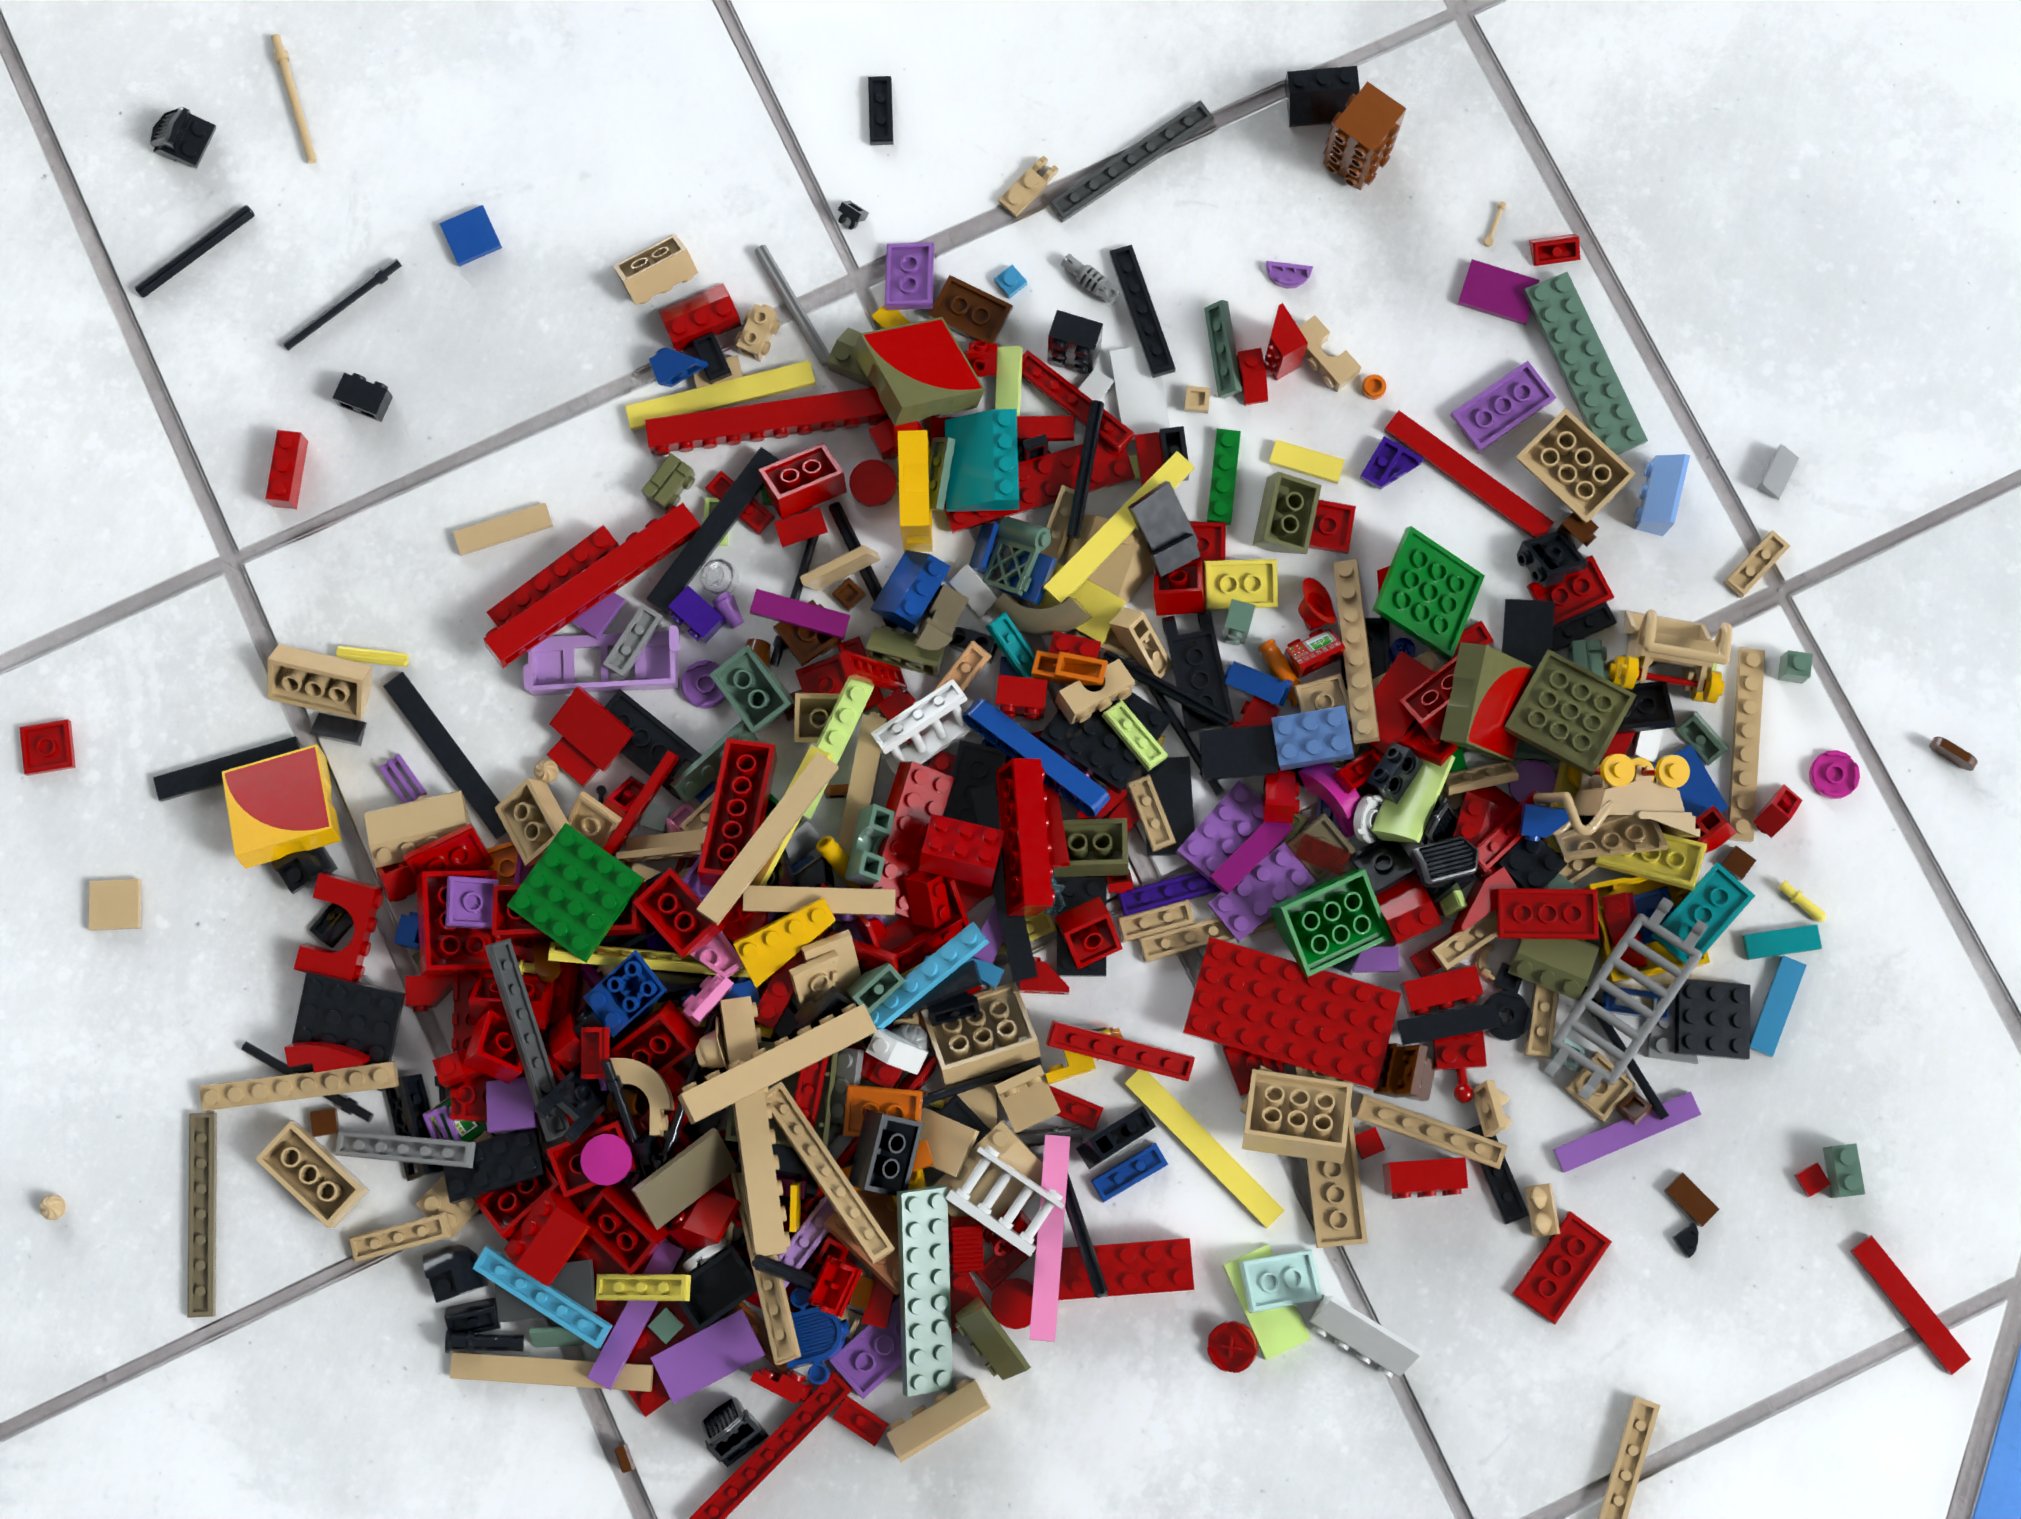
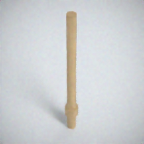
[271,34,317,164]

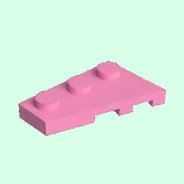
[689,931,744,979]

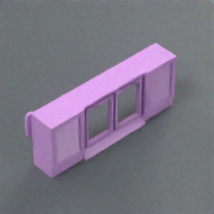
[523,625,679,696]

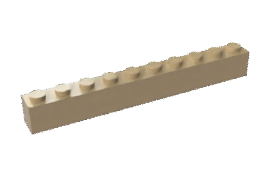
[718,996,790,1258]

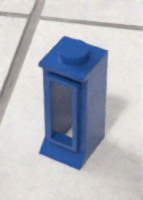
[1225,661,1293,707]
[1602,987,1668,1021]

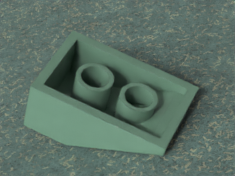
[709,645,795,734]

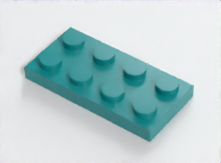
[1651,862,1756,965]

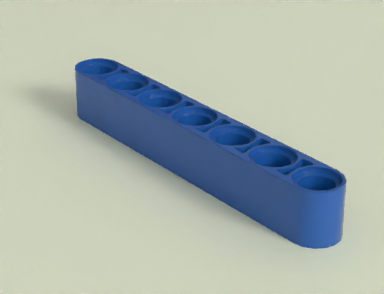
[962,698,1110,818]

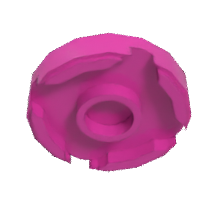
[1809,750,1860,799]
[580,1134,632,1186]

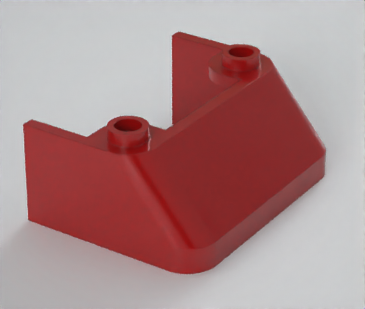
[853,876,969,975]

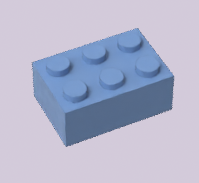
[1271,705,1354,771]

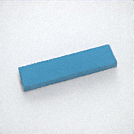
[1750,955,1807,1057]

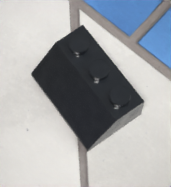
[1285,66,1360,127]
[651,969,715,1002]
[849,1109,924,1196]

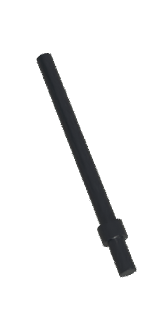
[282,258,402,351]
[769,536,819,667]
[1147,686,1225,797]
[1582,986,1669,1120]
[660,1012,720,1160]
[241,1041,374,1123]
[922,1057,1042,1109]
[601,1058,652,1180]

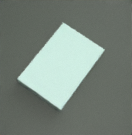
[1239,1249,1322,1313]

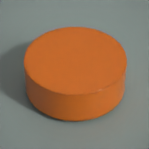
[1362,374,1386,400]

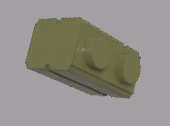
[641,453,695,512]

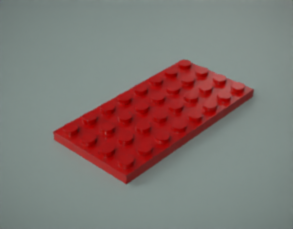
[1183,937,1401,1090]

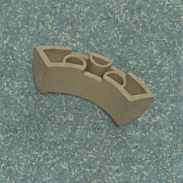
[914,584,969,650]
[991,593,1092,635]

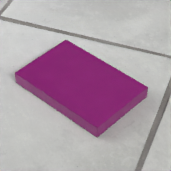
[1457,259,1540,325]

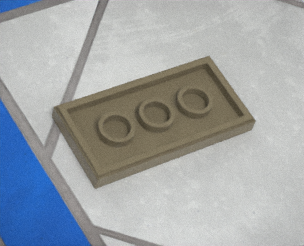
[631,1127,736,1230]

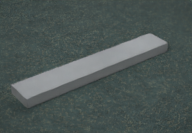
[335,1130,476,1168]

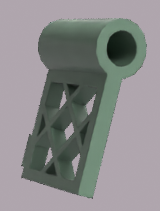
[982,517,1051,596]

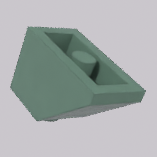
[846,962,905,1014]

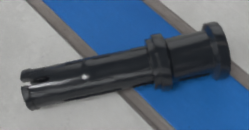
[445,1330,524,1354]

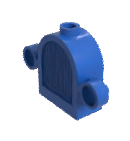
[787,1287,850,1385]

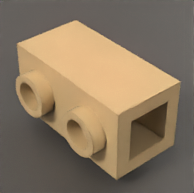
[735,304,780,362]

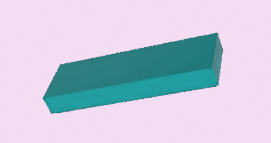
[985,612,1035,678]
[1742,924,1822,960]

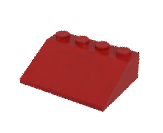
[416,870,500,976]

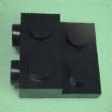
[1517,530,1588,588]
[794,986,859,1030]

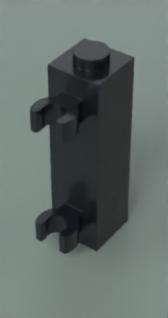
[735,1145,832,1198]

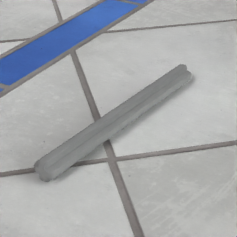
[755,245,830,366]

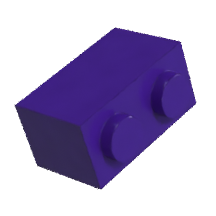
[668,586,726,643]

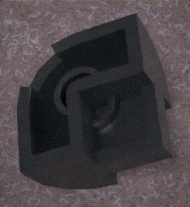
[271,846,338,894]
[423,1244,489,1303]

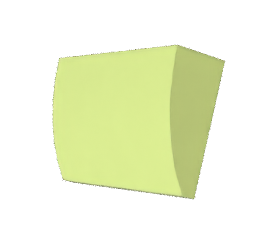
[1371,755,1455,843]
[1222,1244,1311,1360]

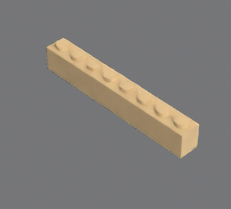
[678,1003,877,1125]

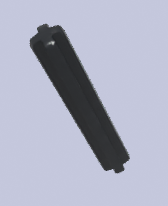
[752,1255,818,1290]

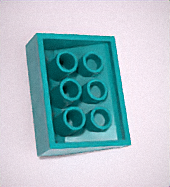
[945,409,1019,512]

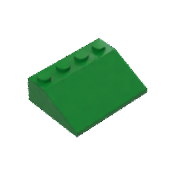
[1269,869,1392,977]

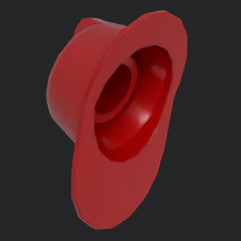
[1298,577,1337,631]

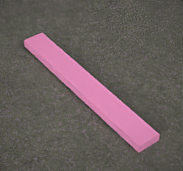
[1029,1135,1070,1342]

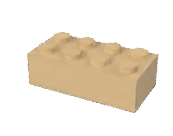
[255,1121,370,1228]

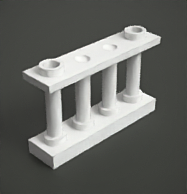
[871,679,973,776]
[945,1145,1065,1256]

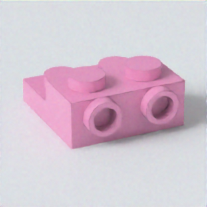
[682,973,734,1027]

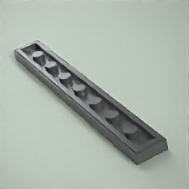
[1049,100,1214,223]
[485,938,570,1142]

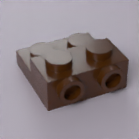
[773,599,841,667]

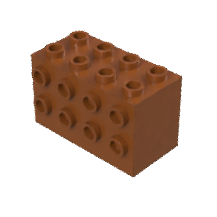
[1323,81,1407,190]

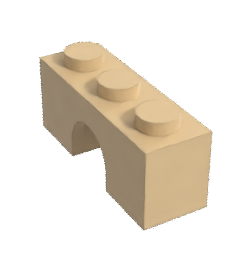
[1299,315,1362,392]
[1055,659,1135,724]

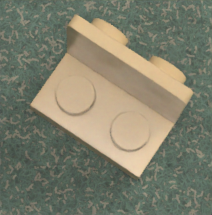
[994,1065,1060,1133]

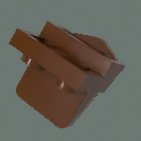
[1373,1043,1436,1101]

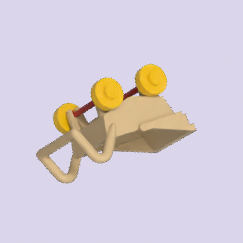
[1608,609,1732,704]
[1533,754,1700,837]

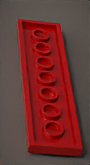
[944,439,1135,533]

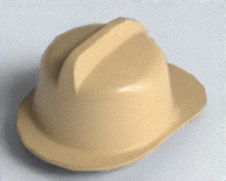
[696,1016,728,1071]

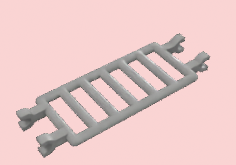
[1545,897,1708,1101]

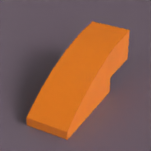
[1031,650,1108,685]

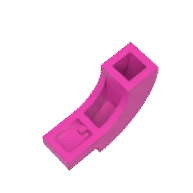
[1298,763,1361,838]

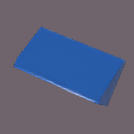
[969,522,999,574]

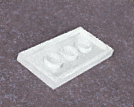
[1109,346,1170,442]

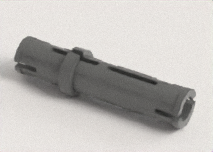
[1016,1125,1083,1147]

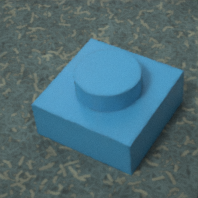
[994,264,1027,299]

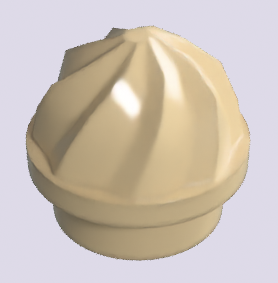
[534,759,559,784]
[40,1195,66,1220]

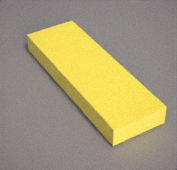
[1269,440,1345,484]

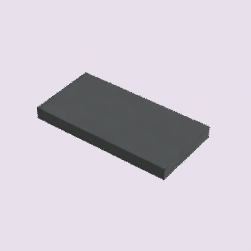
[495,1259,597,1323]

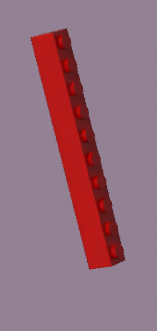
[645,387,887,456]
[483,503,700,669]

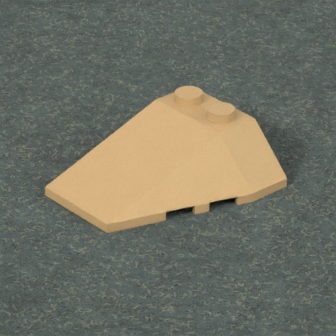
[1064,514,1154,607]

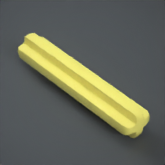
[336,646,409,667]

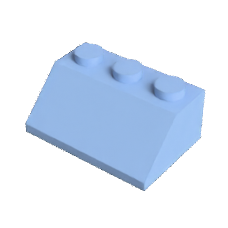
[1633,454,1690,536]

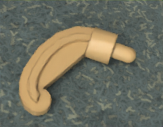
[1475,943,1496,981]

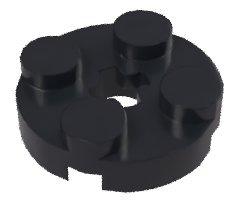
[1483,990,1532,1041]

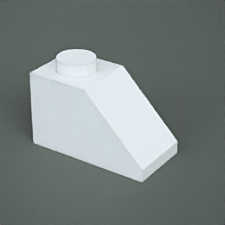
[866,1029,928,1075]

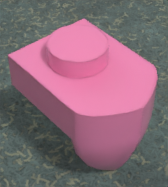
[666,803,695,833]

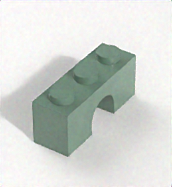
[845,804,895,887]

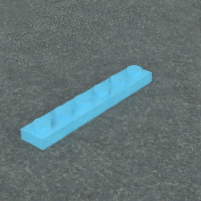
[869,922,990,1037]
[472,1246,613,1349]

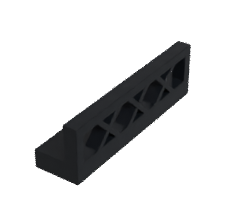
[385,1074,443,1182]

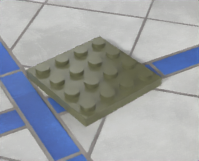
[1504,649,1636,777]

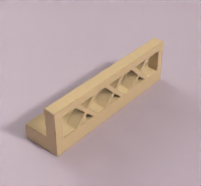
[616,829,707,863]

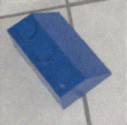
[870,550,951,633]

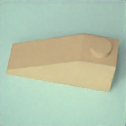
[1109,607,1172,678]

